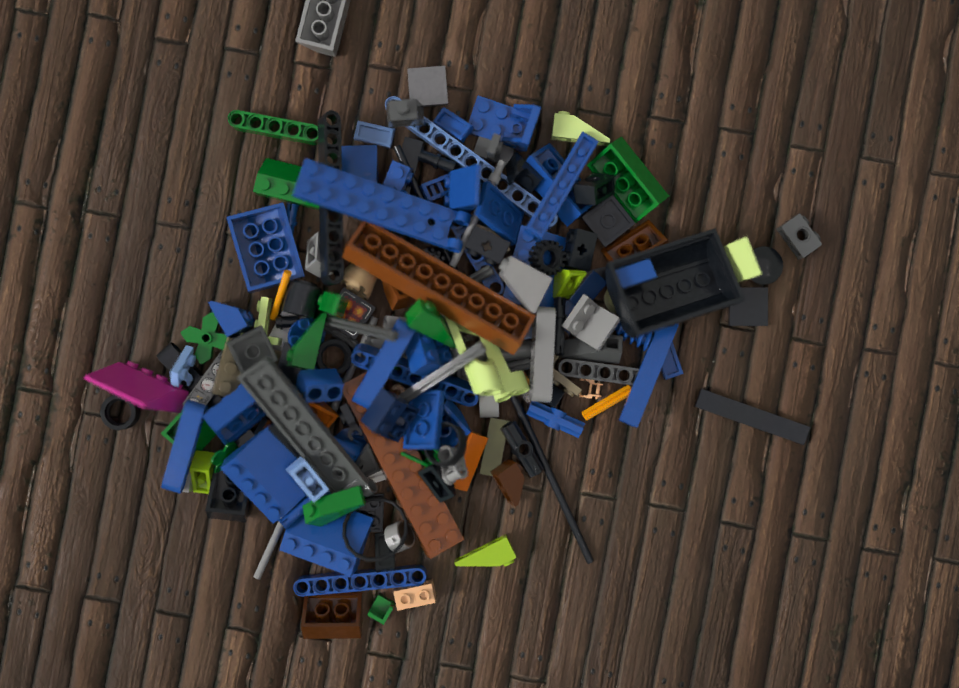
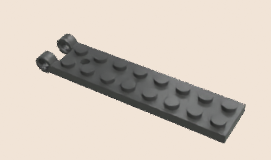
[237,356,377,497]

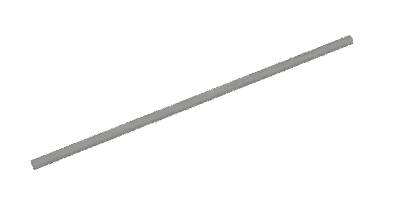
[253,316,378,580]

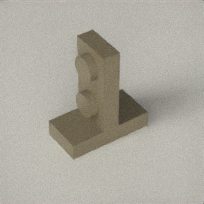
[553,353,583,398]

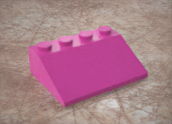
[84,361,189,413]

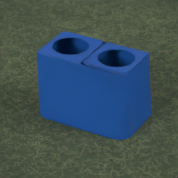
[296,368,344,403]

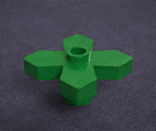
[181,312,231,364]

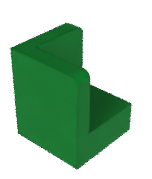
[367,593,395,625]

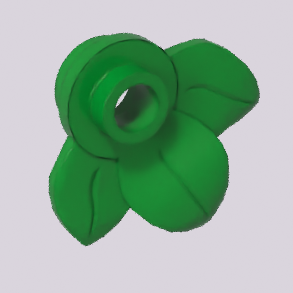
[211,442,239,473]

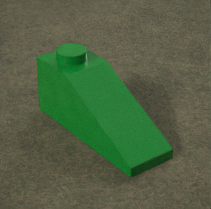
[317,291,349,317]
[405,298,456,349]
[286,313,327,370]
[302,486,365,527]

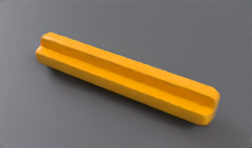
[581,385,632,420]

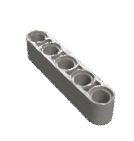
[529,306,556,402]

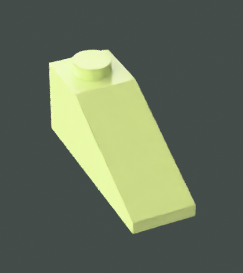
[551,111,610,146]

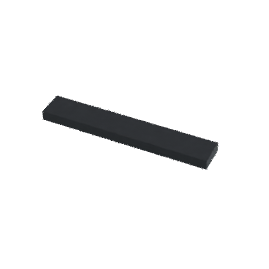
[694,389,810,445]

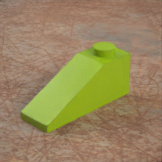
[454,534,517,566]

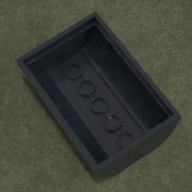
[606,228,746,338]

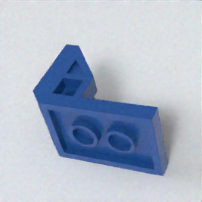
[468,96,541,152]

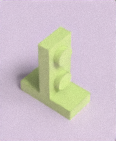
[240,297,282,346]

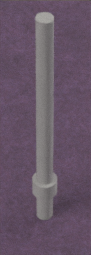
[449,160,506,268]

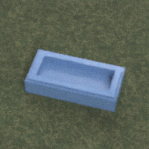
[353,121,395,149]

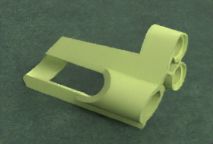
[445,317,530,403]

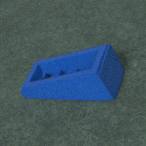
[420,173,449,202]

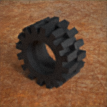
[528,240,566,276]

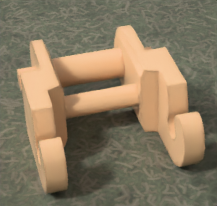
[579,378,604,399]

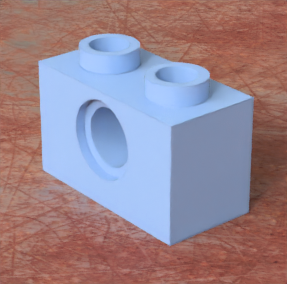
[286,456,329,502]

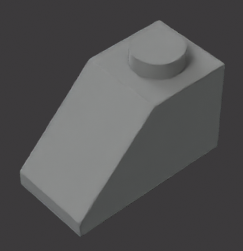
[305,231,335,278]

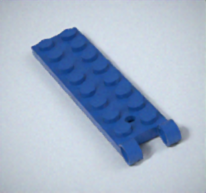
[292,158,472,253]

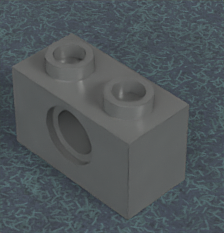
[776,213,822,260]

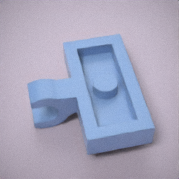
[170,345,196,387]

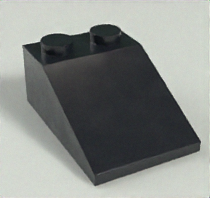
[205,465,250,522]

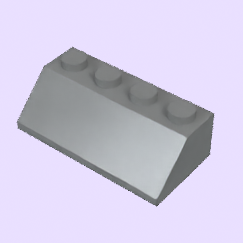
[295,0,351,57]

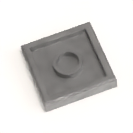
[407,66,448,107]

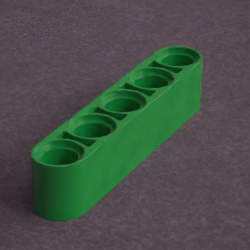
[228,110,318,145]

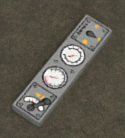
[183,350,223,405]

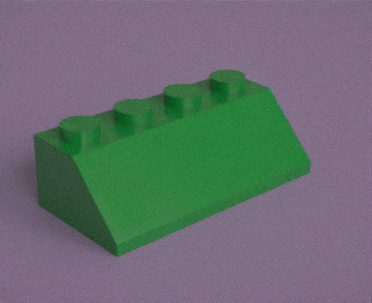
[587,136,669,223]
[253,158,319,210]

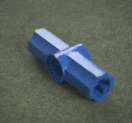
[526,401,585,438]

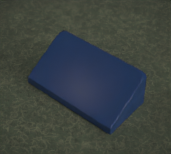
[568,270,606,306]

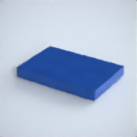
[475,181,524,246]
[403,390,445,450]

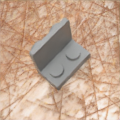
[562,294,621,351]

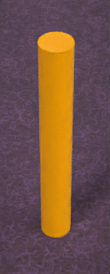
[269,270,292,321]

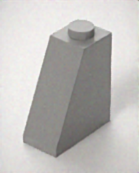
[499,256,553,314]

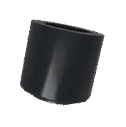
[281,279,322,319]

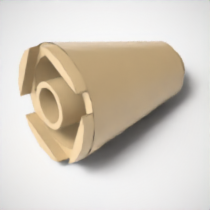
[340,263,377,300]

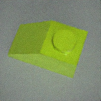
[190,450,215,494]

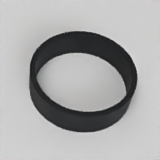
[424,422,467,467]

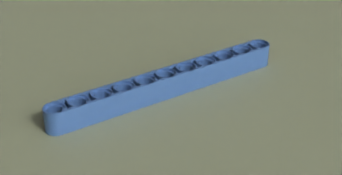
[385,96,558,229]

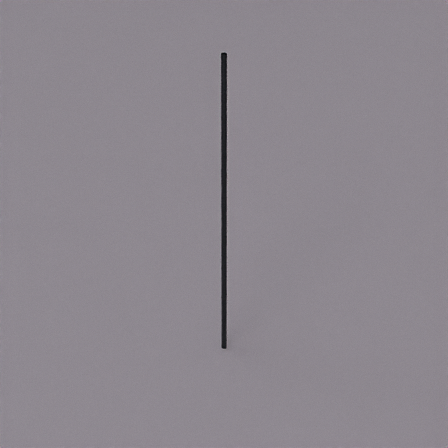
[393,145,594,564]

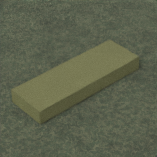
[480,418,509,476]

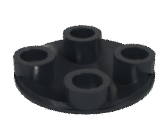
[750,246,783,285]

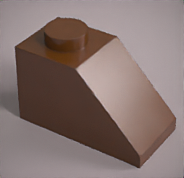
[490,459,525,507]

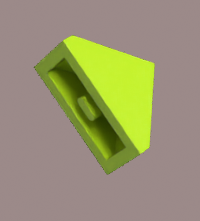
[553,269,587,299]

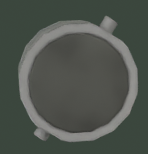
[384,520,415,553]

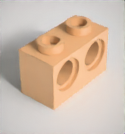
[393,579,436,611]

